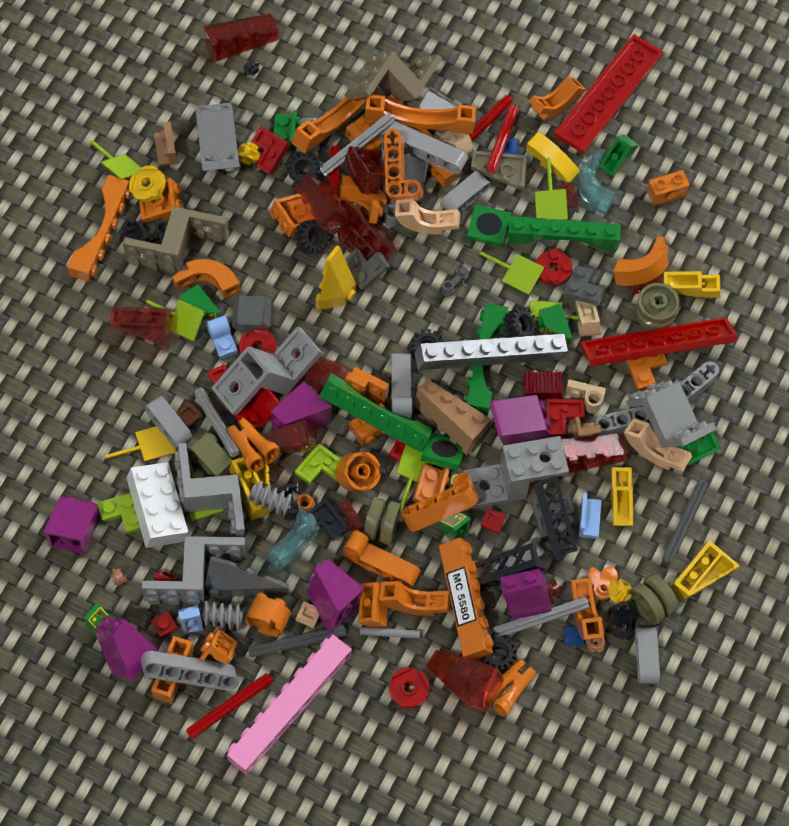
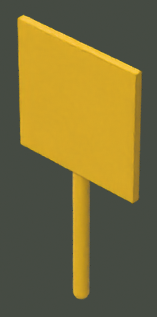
[105,426,176,461]

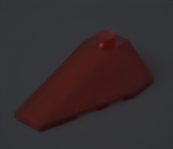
[237,420,317,453]
[426,650,504,714]

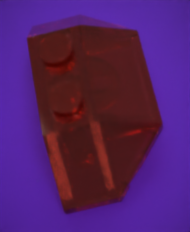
[335,201,397,262]

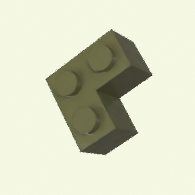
[186,432,232,477]

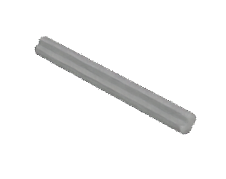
[320,112,395,176]
[194,387,240,457]
[493,597,589,637]

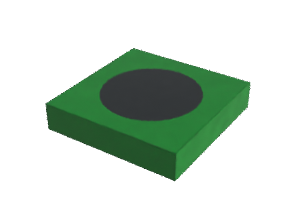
[467,204,511,247]
[420,433,464,471]

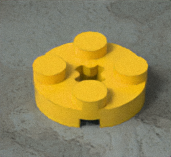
[129,166,166,202]

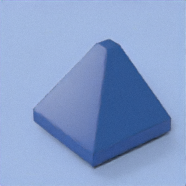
[503,138,520,155]
[563,627,584,646]

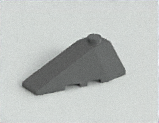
[205,556,289,597]

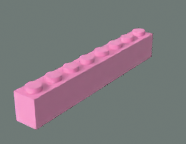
[227,635,352,776]

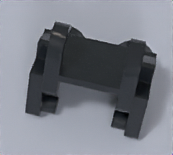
[120,217,155,243]
[271,483,302,521]
[605,601,637,640]

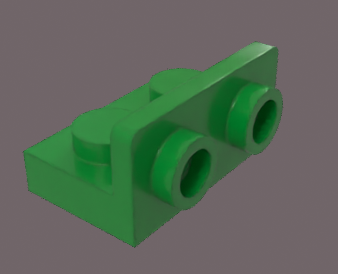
[274,110,300,150]
[677,431,721,466]

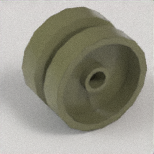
[635,283,679,330]
[364,497,401,545]
[629,574,679,625]

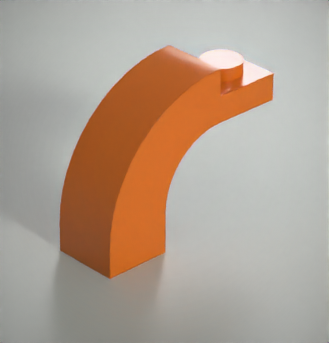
[528,76,586,120]
[339,175,387,224]
[613,236,669,286]
[172,259,240,299]
[570,578,604,640]
[379,581,451,616]

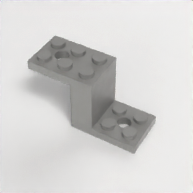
[195,103,240,173]
[212,327,323,415]
[626,380,717,448]
[462,436,569,509]
[174,443,245,537]
[142,536,246,605]

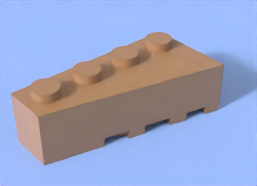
[413,379,491,455]

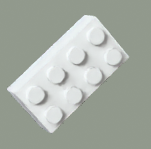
[126,462,188,548]

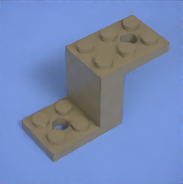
[344,51,442,101]
[123,206,229,273]

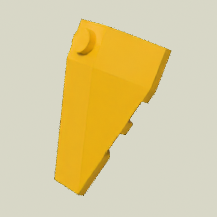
[316,246,356,310]

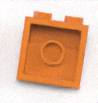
[139,178,183,223]
[270,192,323,237]
[344,367,389,406]

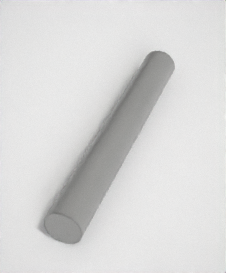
[360,627,420,639]

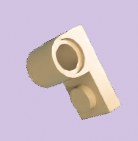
[437,131,474,155]
[575,300,600,337]
[566,380,606,414]

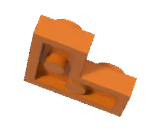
[625,354,667,391]

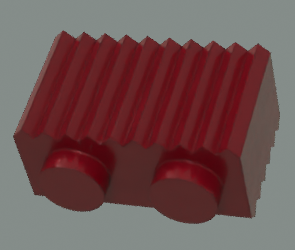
[523,370,563,400]

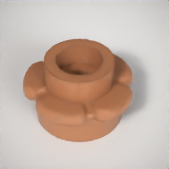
[110,567,127,586]
[586,637,606,652]

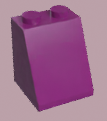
[271,381,331,440]
[489,395,551,446]
[44,496,99,555]
[307,559,364,633]
[500,568,552,620]
[94,615,157,682]

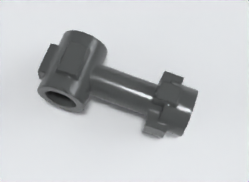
[441,266,470,297]

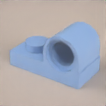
[206,315,238,359]
[178,605,203,635]

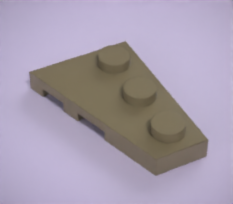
[471,151,527,191]

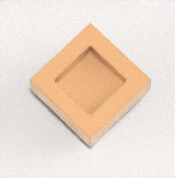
[295,601,319,628]

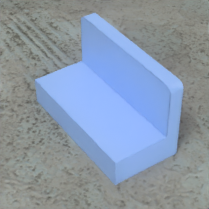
[578,493,602,539]

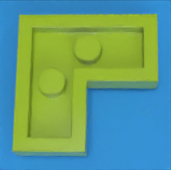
[295,444,340,485]
[97,493,141,534]

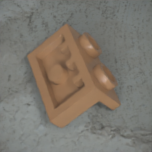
[154,121,177,166]
[567,417,602,441]

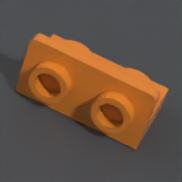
[412,463,450,502]
[200,628,237,665]

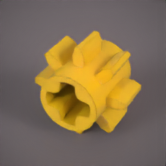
[237,141,260,165]
[607,579,632,603]

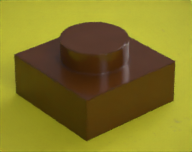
[176,402,202,429]

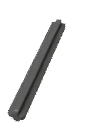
[662,480,708,565]
[248,625,346,657]

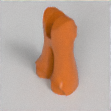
[227,418,280,472]
[478,659,536,717]

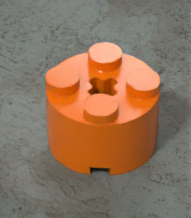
[334,452,381,492]
[245,593,291,637]

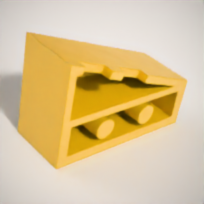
[229,452,271,521]
[670,540,740,601]

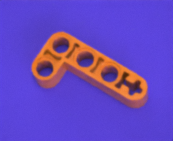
[384,128,423,203]
[401,472,478,532]
[344,530,421,589]

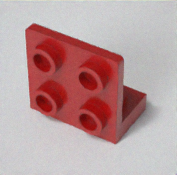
[225,387,280,431]

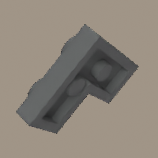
[345,249,390,290]
[563,265,605,306]
[531,494,574,540]

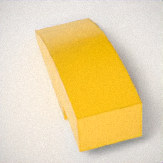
[526,131,580,184]
[664,271,720,298]
[610,467,633,526]

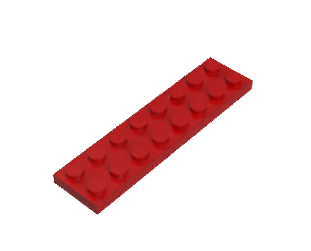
[554,34,663,154]
[580,317,738,366]

